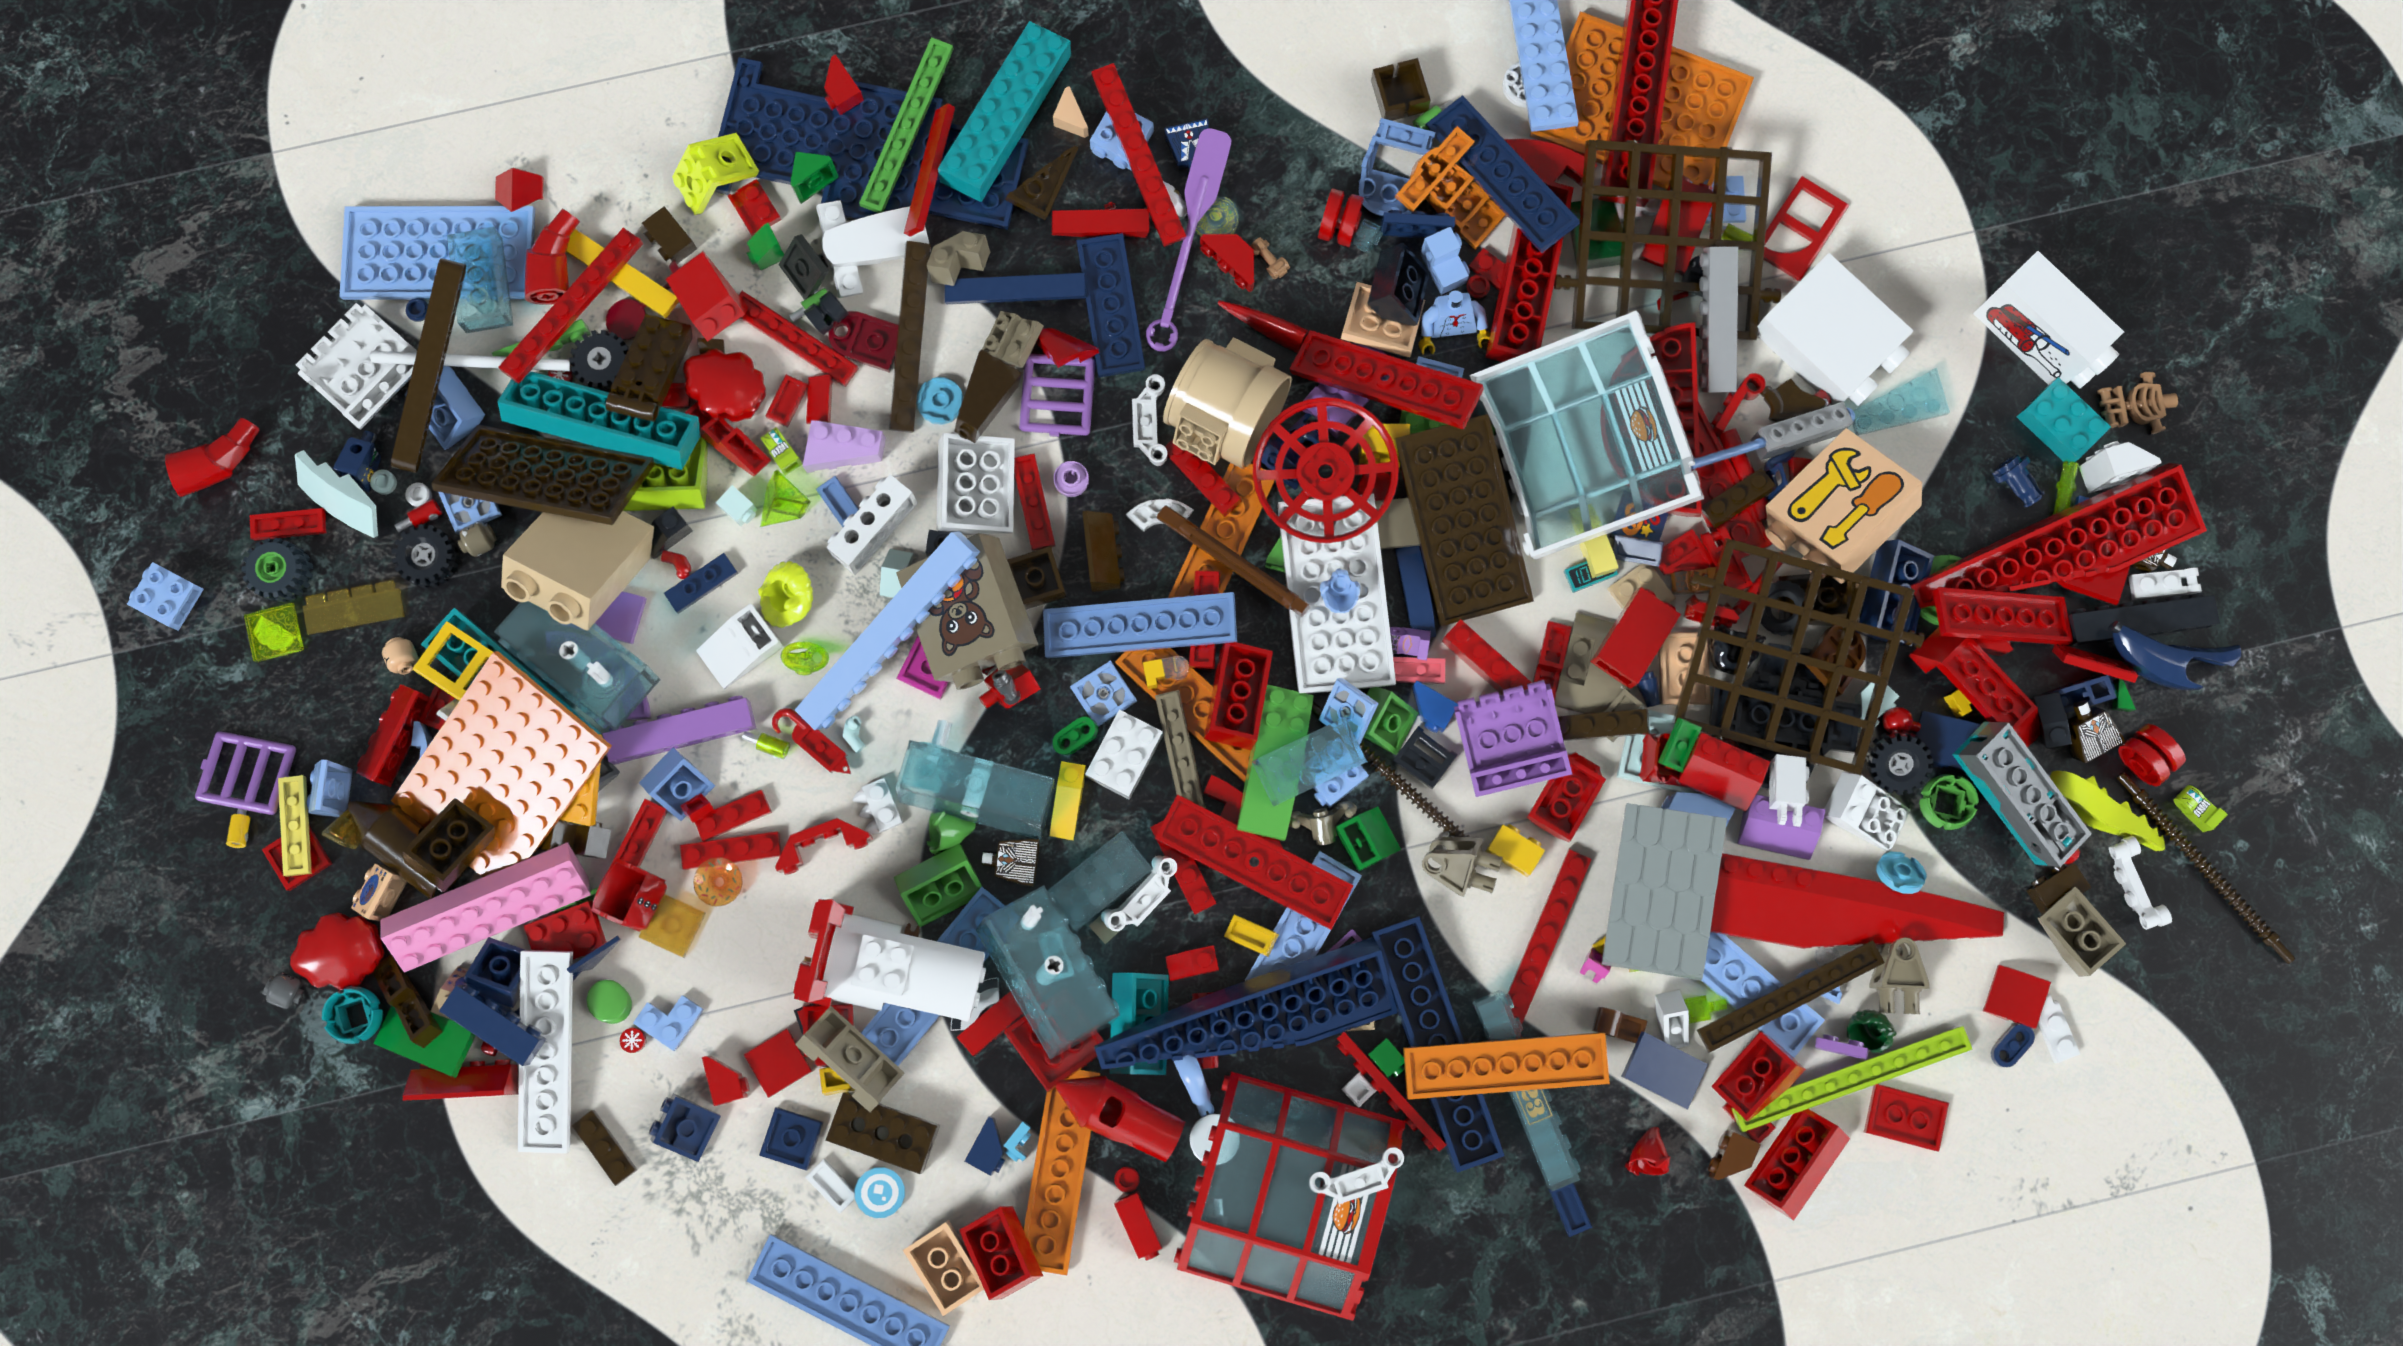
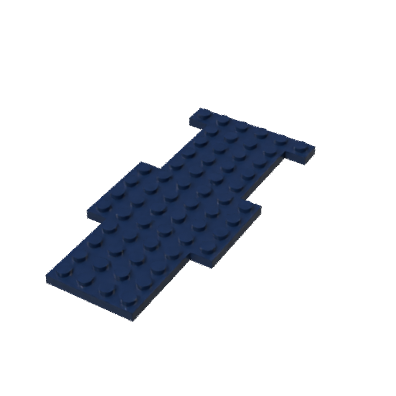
[714,57,1029,230]

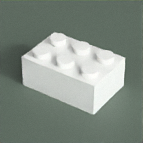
[1085,709,1163,800]

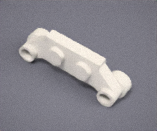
[1132,374,1167,466]
[2109,835,2172,930]
[1101,856,1177,931]
[1309,1148,1404,1204]

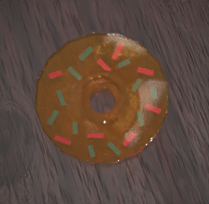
[693,857,743,907]

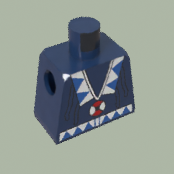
[1164,118,1209,170]

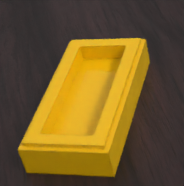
[1224,914,1279,957]

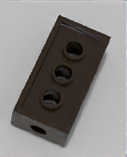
[825,1092,940,1174]

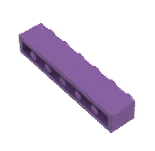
[602,696,757,765]

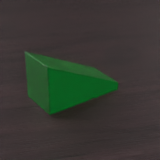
[2112,678,2136,712]

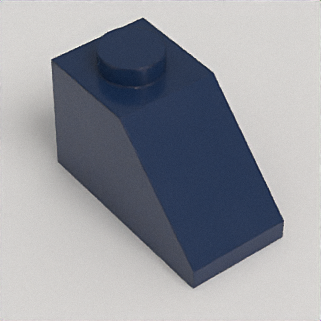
[964,1116,1006,1176]

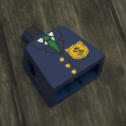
[333,431,381,493]

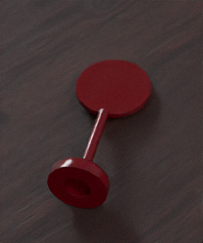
[606,260,682,340]

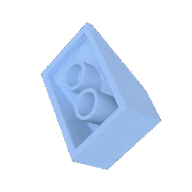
[307,760,353,818]

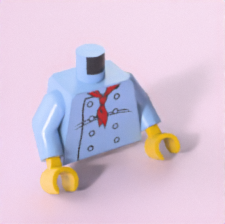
[1418,291,1490,355]

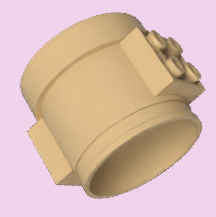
[1163,337,1292,469]

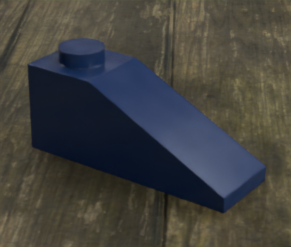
[2040,673,2117,713]

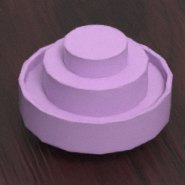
[1054,461,1089,497]

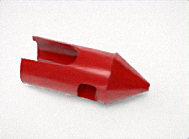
[1055,1075,1185,1162]

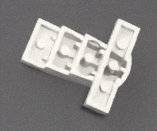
[816,200,931,298]

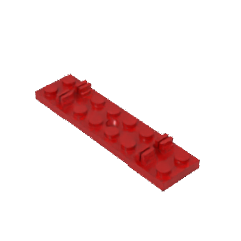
[1290,330,1484,430]
[1155,794,1354,930]

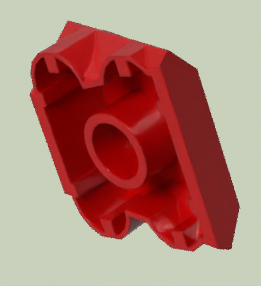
[1683,594,1740,629]
[1639,733,1689,788]

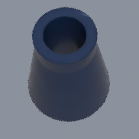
[1637,670,1661,708]

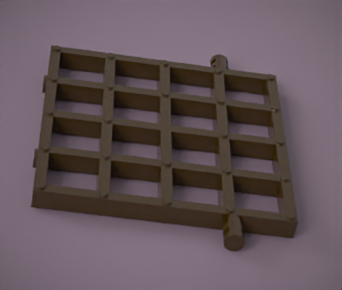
[1554,140,1781,340]
[1672,538,1924,775]

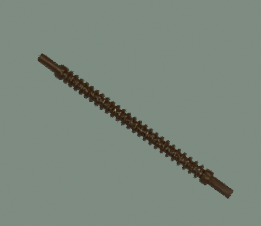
[1311,701,1489,869]
[2116,772,2296,964]

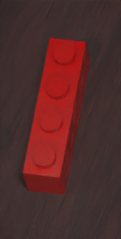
[1442,619,1532,695]

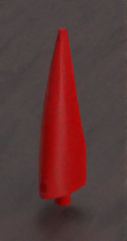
[1218,300,1308,353]

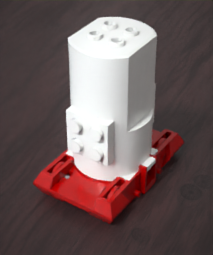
[793,899,986,1021]

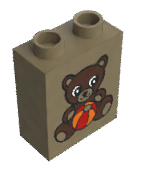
[896,533,1038,690]

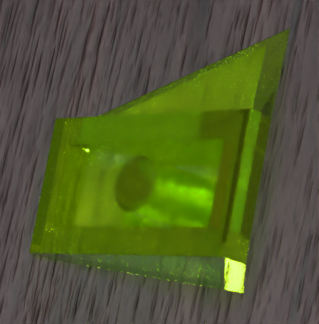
[760,470,811,527]

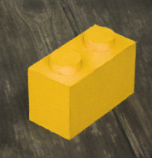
[1485,824,1545,877]

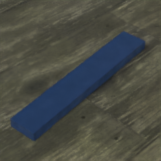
[945,273,1086,305]

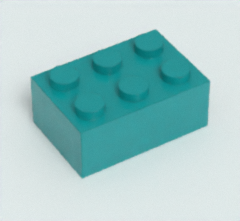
[2016,377,2111,466]

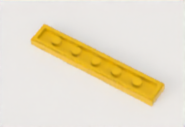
[566,229,679,319]

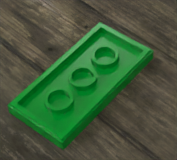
[374,1006,476,1078]

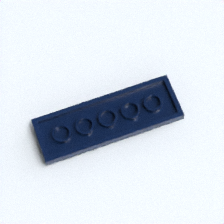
[1076,233,1145,377]

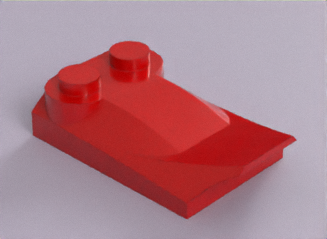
[1527,752,1606,842]

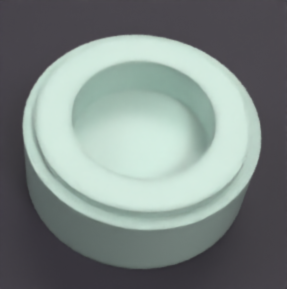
[370,470,397,495]

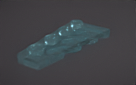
[1853,368,1950,436]

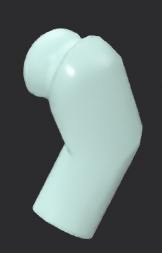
[843,716,866,753]

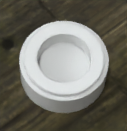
[405,483,432,507]

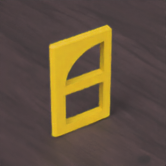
[413,621,527,701]

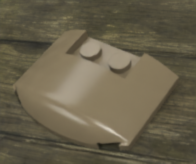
[1554,613,1631,714]

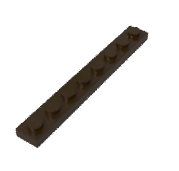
[889,241,930,433]
[1697,940,1885,1053]

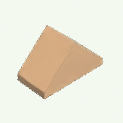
[1053,86,1089,138]

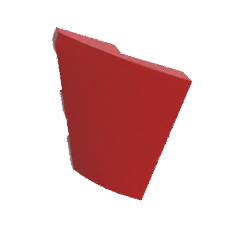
[1037,328,1099,368]

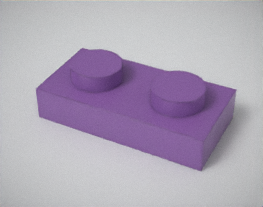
[1815,1034,1869,1060]

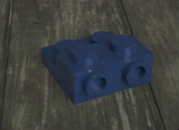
[649,1093,721,1162]

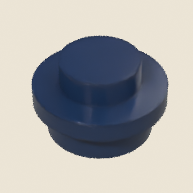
[405,298,428,322]

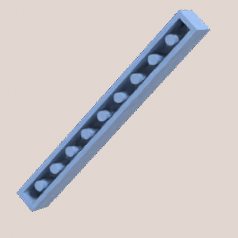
[795,531,980,730]

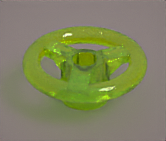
[780,642,829,676]

